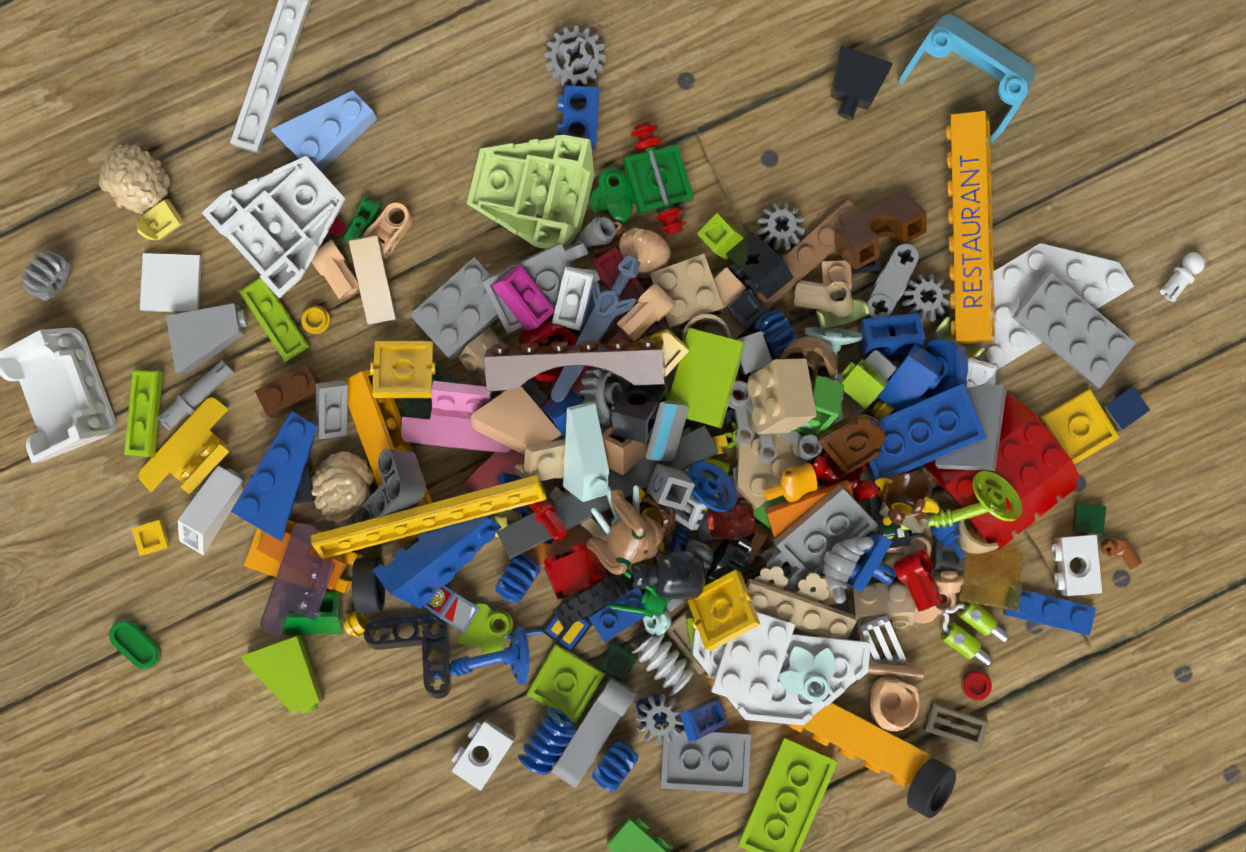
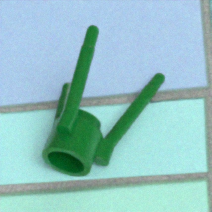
[609,569,670,618]

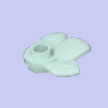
[779,646,836,702]

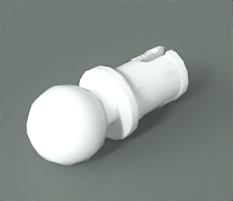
[1160,252,1205,302]

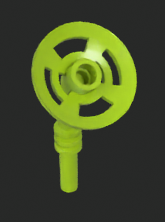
[901,471,1022,531]

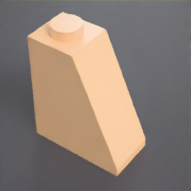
[471,386,561,455]

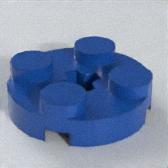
[925,339,968,396]

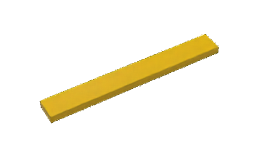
[311,475,546,559]

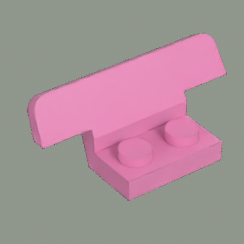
[401,381,512,454]

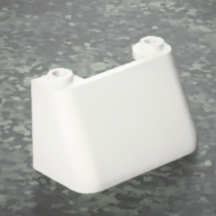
[0,328,117,463]

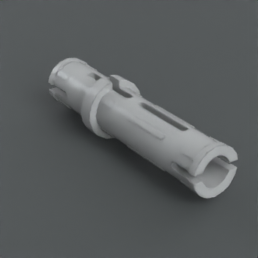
[157,360,235,431]

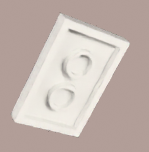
[710,612,795,710]

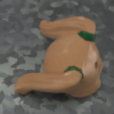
[587,489,664,575]

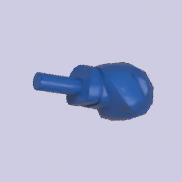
[930,511,966,559]

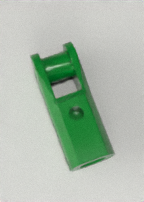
[342,195,383,244]

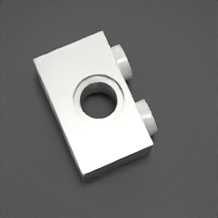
[1051,535,1102,596]
[452,719,515,791]

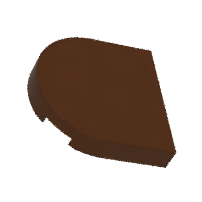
[816,415,886,475]

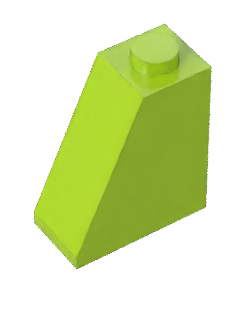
[241,635,325,715]

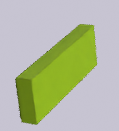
[239,278,311,363]
[124,370,163,457]

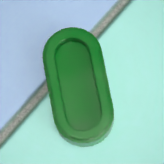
[109,620,161,669]

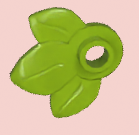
[459,603,514,654]

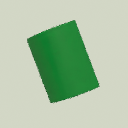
[279,592,343,635]

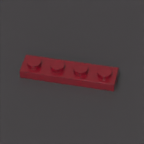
[592,247,671,339]

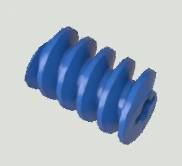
[518,707,576,775]

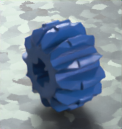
[754,309,797,359]
[496,554,540,604]
[592,740,639,792]

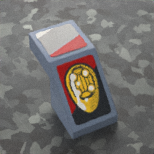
[424,584,480,632]

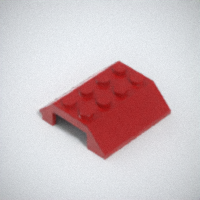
[923,394,1080,551]

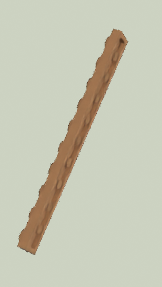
[664,199,863,392]

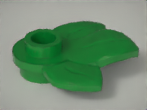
[590,168,635,224]

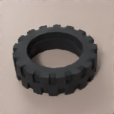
[553,574,631,629]

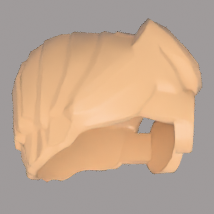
[619,228,671,279]
[870,676,920,732]

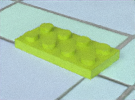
[737,737,838,852]

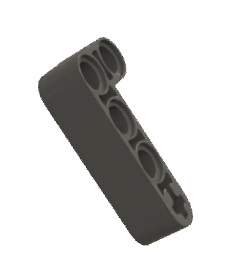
[343,449,426,548]

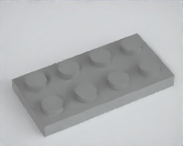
[1012,272,1135,388]

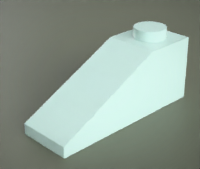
[563,402,609,502]

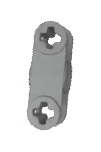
[865,244,919,319]

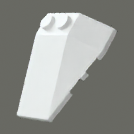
[202,156,346,298]

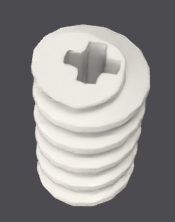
[632,634,695,697]

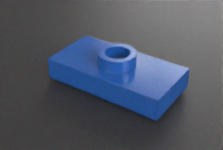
[680,696,727,742]

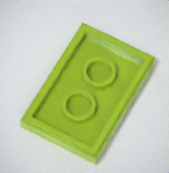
[668,328,746,428]

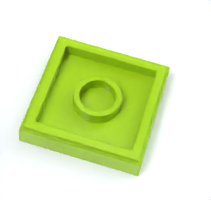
[527,644,605,723]

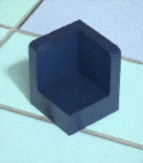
[1105,387,1150,431]

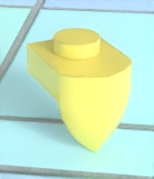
[137,199,184,241]

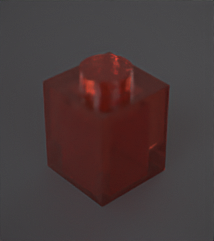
[707,501,756,541]

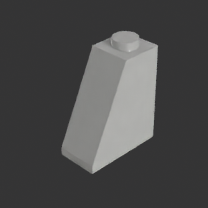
[166,303,248,375]

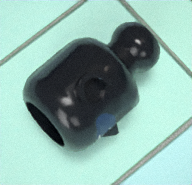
[631,547,705,600]

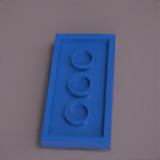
[869,384,988,480]

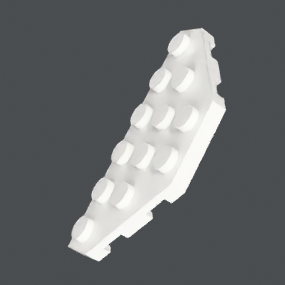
[973,243,1134,369]
[692,624,871,725]

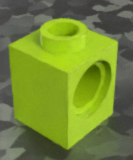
[697,213,744,260]
[841,359,888,409]

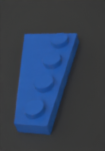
[231,411,318,541]

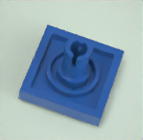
[846,531,896,592]

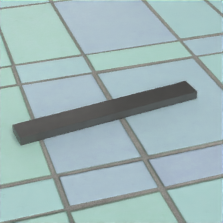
[497,425,718,559]

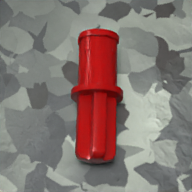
[529,499,567,540]

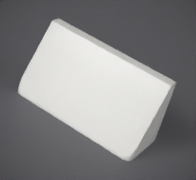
[552,267,596,331]

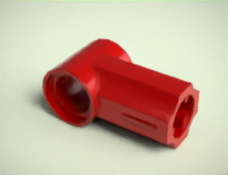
[894,549,943,612]

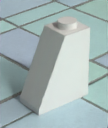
[178,466,243,556]

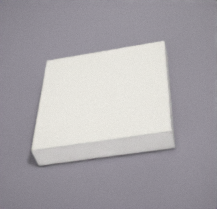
[140,253,202,312]

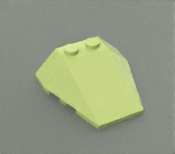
[467,135,594,250]

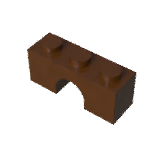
[835,193,927,270]

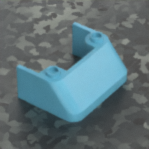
[898,15,1035,143]

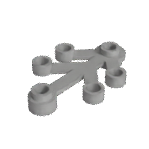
[728,381,822,463]

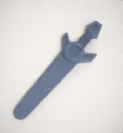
[551,255,640,402]

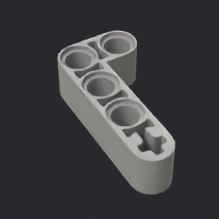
[551,676,636,788]

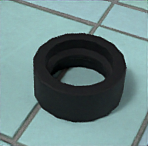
[352,557,385,613]
[907,758,956,818]

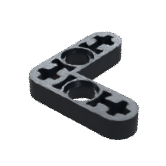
[363,614,452,699]

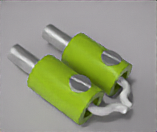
[940,598,1009,665]

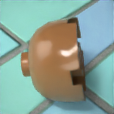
[780,336,838,382]

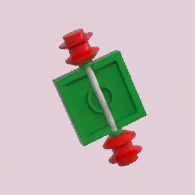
[622,122,694,236]

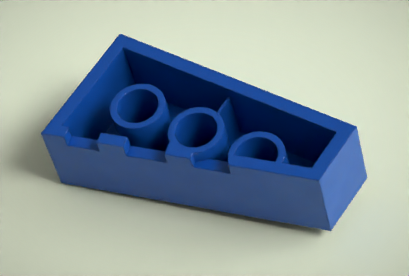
[372,514,502,609]

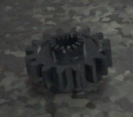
[705,535,752,585]

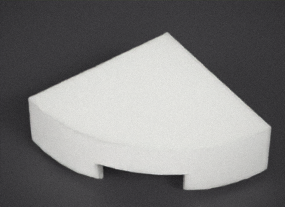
[966,357,999,387]

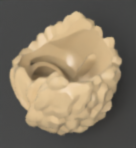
[99,144,170,214]
[311,451,374,523]

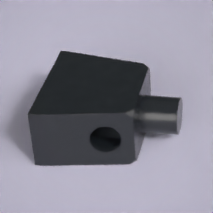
[831,46,893,120]

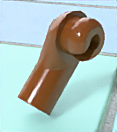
[592,222,626,259]
[1101,537,1142,569]

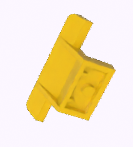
[138,398,229,494]

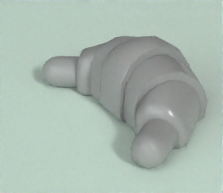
[822,537,873,604]

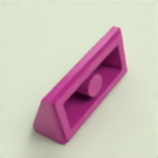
[493,264,555,331]

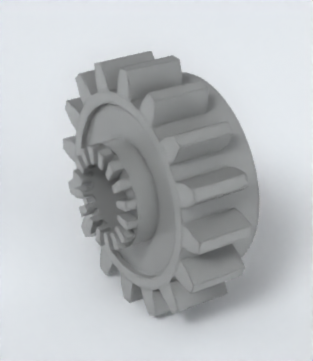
[580,366,630,428]

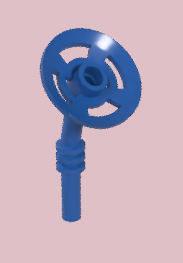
[668,461,737,552]
[429,626,529,685]

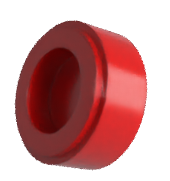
[961,670,992,700]

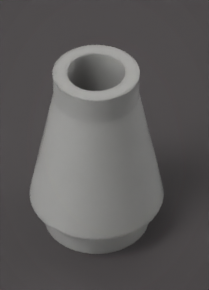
[574,217,616,248]

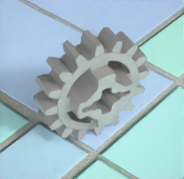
[544,25,606,87]

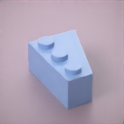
[271,91,377,172]

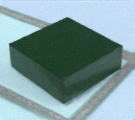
[1072,503,1106,535]
[599,642,638,682]

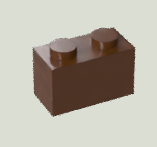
[255,365,320,419]

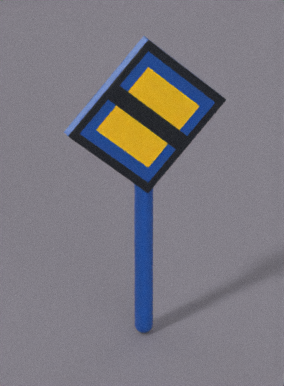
[505,602,593,653]

